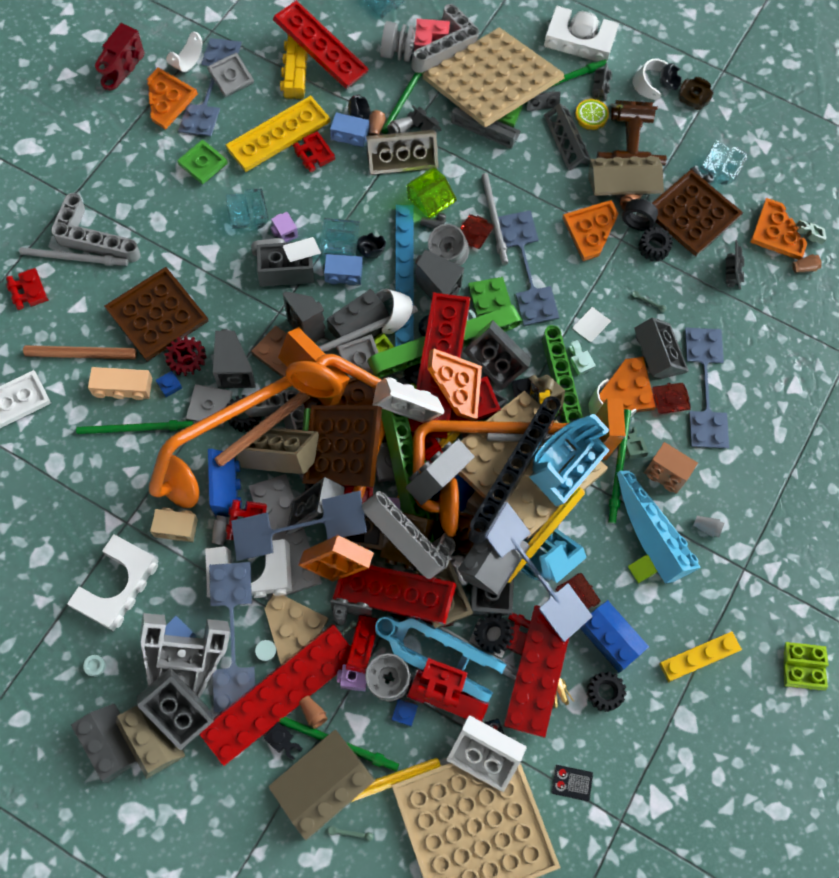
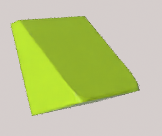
[374,333,394,353]
[628,555,658,584]

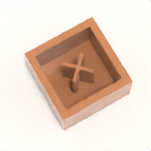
[644,442,698,494]

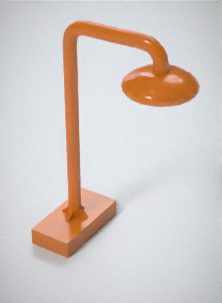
[149,327,350,509]
[285,354,385,582]
[413,398,625,537]

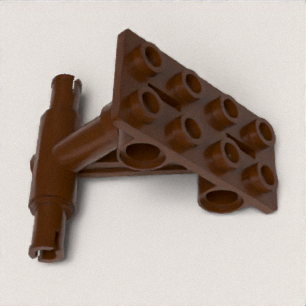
[596,100,667,166]

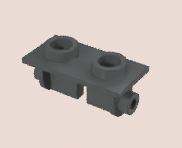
[592,63,612,101]
[526,91,560,111]
[407,105,441,133]

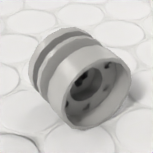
[381,21,415,62]
[428,224,469,266]
[365,653,411,702]

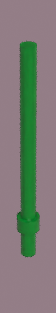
[550,59,607,88]
[381,71,425,134]
[608,409,631,523]
[76,420,194,434]
[279,717,399,772]

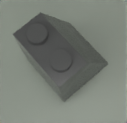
[414,249,464,300]
[213,329,256,388]

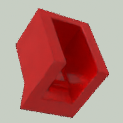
[425,436,443,463]

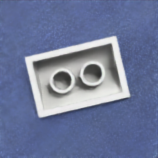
[373,378,444,423]
[446,715,526,792]

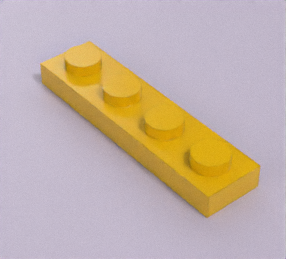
[659,631,742,682]

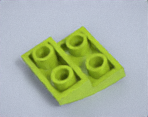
[783,642,829,691]

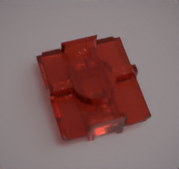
[460,214,494,249]
[652,382,691,414]
[555,573,601,610]

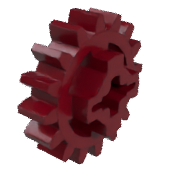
[164,336,207,376]

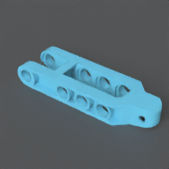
[375,615,507,703]

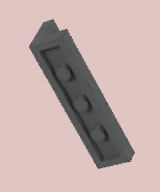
[544,103,591,170]
[451,107,521,149]

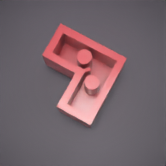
[414,19,450,51]

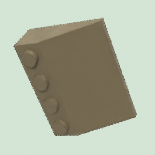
[268,729,376,840]

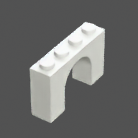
[544,6,619,62]
[67,534,158,632]
[206,539,292,598]

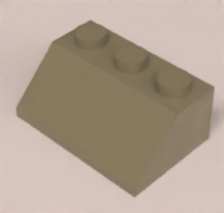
[116,706,185,779]

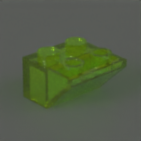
[407,167,457,219]

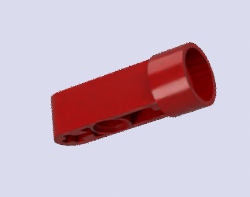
[407,669,489,722]

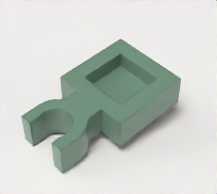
[796,219,826,245]
[626,427,648,459]

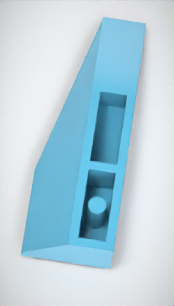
[617,471,701,584]

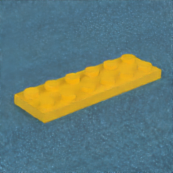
[226,95,331,172]

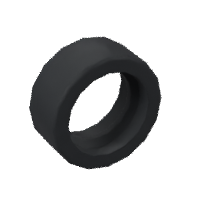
[622,199,658,231]

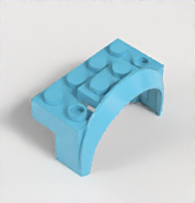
[529,414,609,506]
[521,528,587,583]

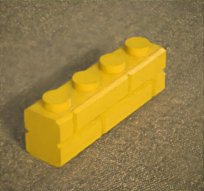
[280,35,308,99]

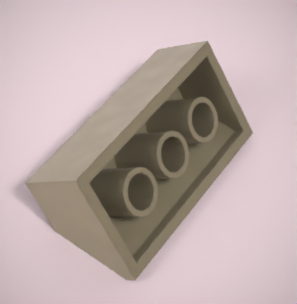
[366,130,439,175]
[588,156,664,196]
[237,428,319,474]

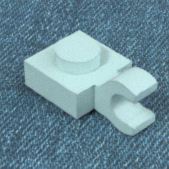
[569,340,596,376]

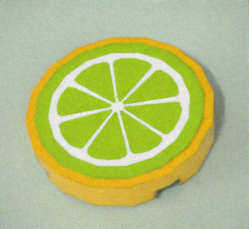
[575,99,609,130]

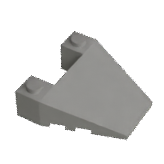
[140,613,230,698]

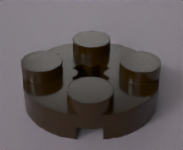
[679,77,714,110]

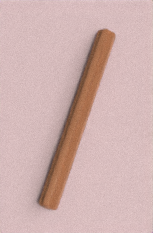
[23,345,137,359]
[215,392,310,466]

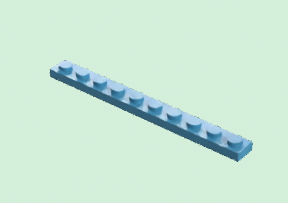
[395,205,414,347]

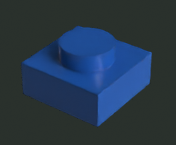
[156,371,182,397]
[392,699,418,727]

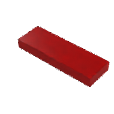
[346,615,378,674]

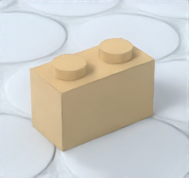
[150,507,198,542]

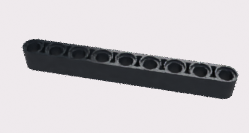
[468,396,561,544]

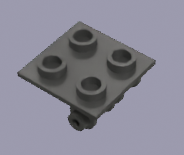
[725,240,744,289]
[330,598,372,626]

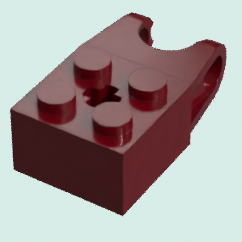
[95,23,145,90]

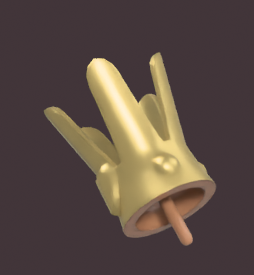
[553,679,574,708]

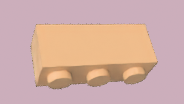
[88,367,153,400]

